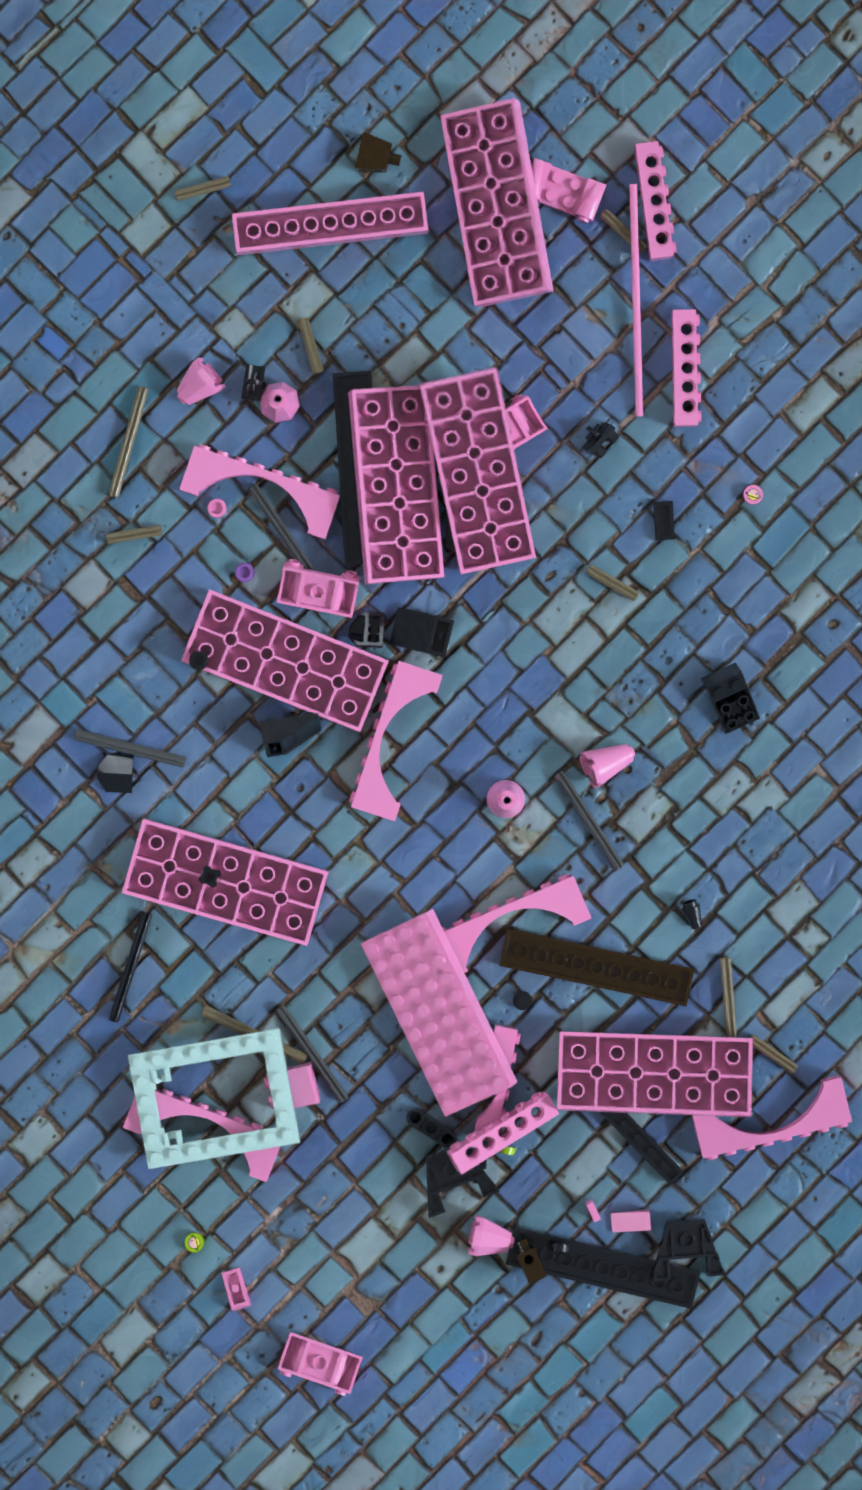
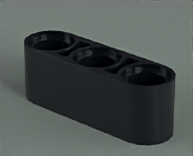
[407,1107,456,1148]

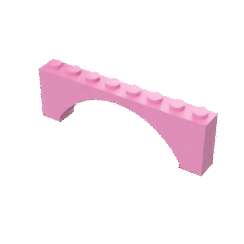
[179,444,340,540]
[349,661,443,821]
[442,874,591,973]
[691,1075,852,1160]
[123,1088,280,1182]

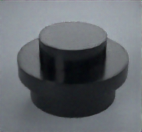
[189,651,208,670]
[513,991,532,1010]

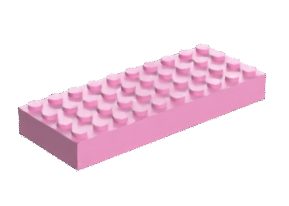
[440,98,554,307]
[419,367,536,574]
[348,385,444,584]
[181,589,389,732]
[122,818,329,946]
[361,909,517,1117]
[557,1032,753,1117]

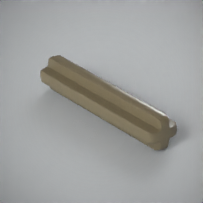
[175,176,231,201]
[600,209,647,254]
[298,318,323,374]
[106,525,163,544]
[586,565,639,601]
[749,1034,798,1074]

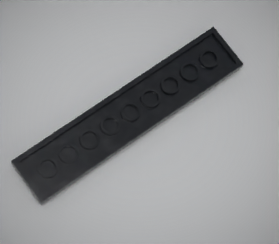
[333,371,372,565]
[505,1226,701,1309]

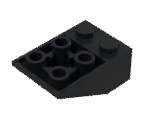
[389,607,454,658]
[701,662,760,734]
[261,712,322,757]

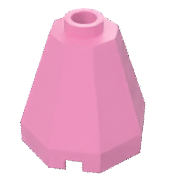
[177,357,226,405]
[259,382,300,423]
[468,1215,514,1256]

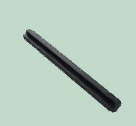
[109,912,152,1023]

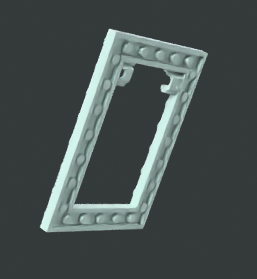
[128,1028,300,1169]

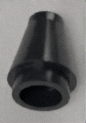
[681,899,702,929]

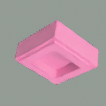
[585,1199,601,1222]

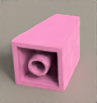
[264,1062,321,1108]

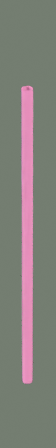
[629,184,643,417]

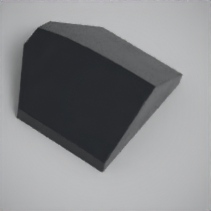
[349,612,385,648]
[97,754,134,793]

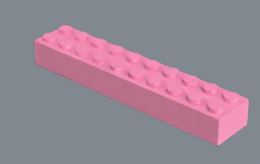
[232,192,428,255]

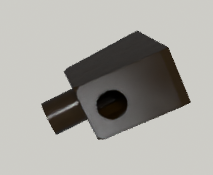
[355,132,402,173]
[516,1239,548,1284]

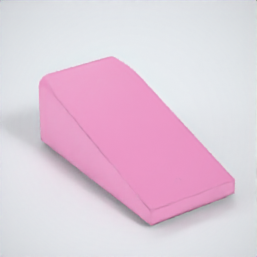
[611,1209,651,1232]
[221,1267,252,1311]

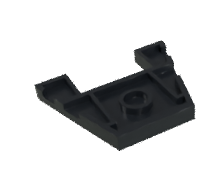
[426,1148,499,1218]
[651,1218,725,1282]

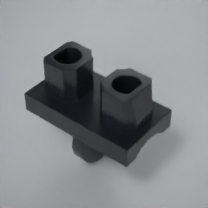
[241,364,266,402]
[584,422,619,458]

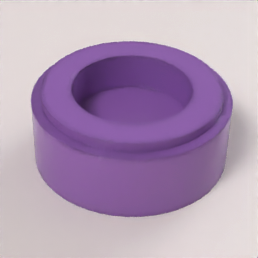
[235,563,254,582]

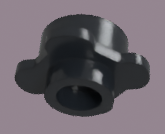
[199,866,221,888]

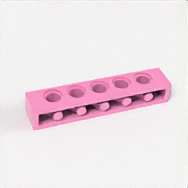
[634,141,676,261]
[671,309,701,427]
[446,1092,559,1174]

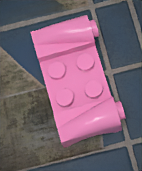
[531,158,606,224]
[505,394,548,449]
[277,559,360,618]
[277,1332,363,1396]

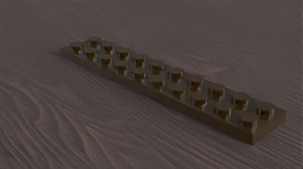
[499,928,695,1007]

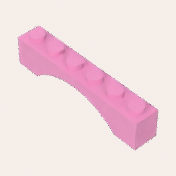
[474,1024,521,1142]

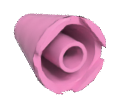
[580,744,635,788]
[487,780,525,818]

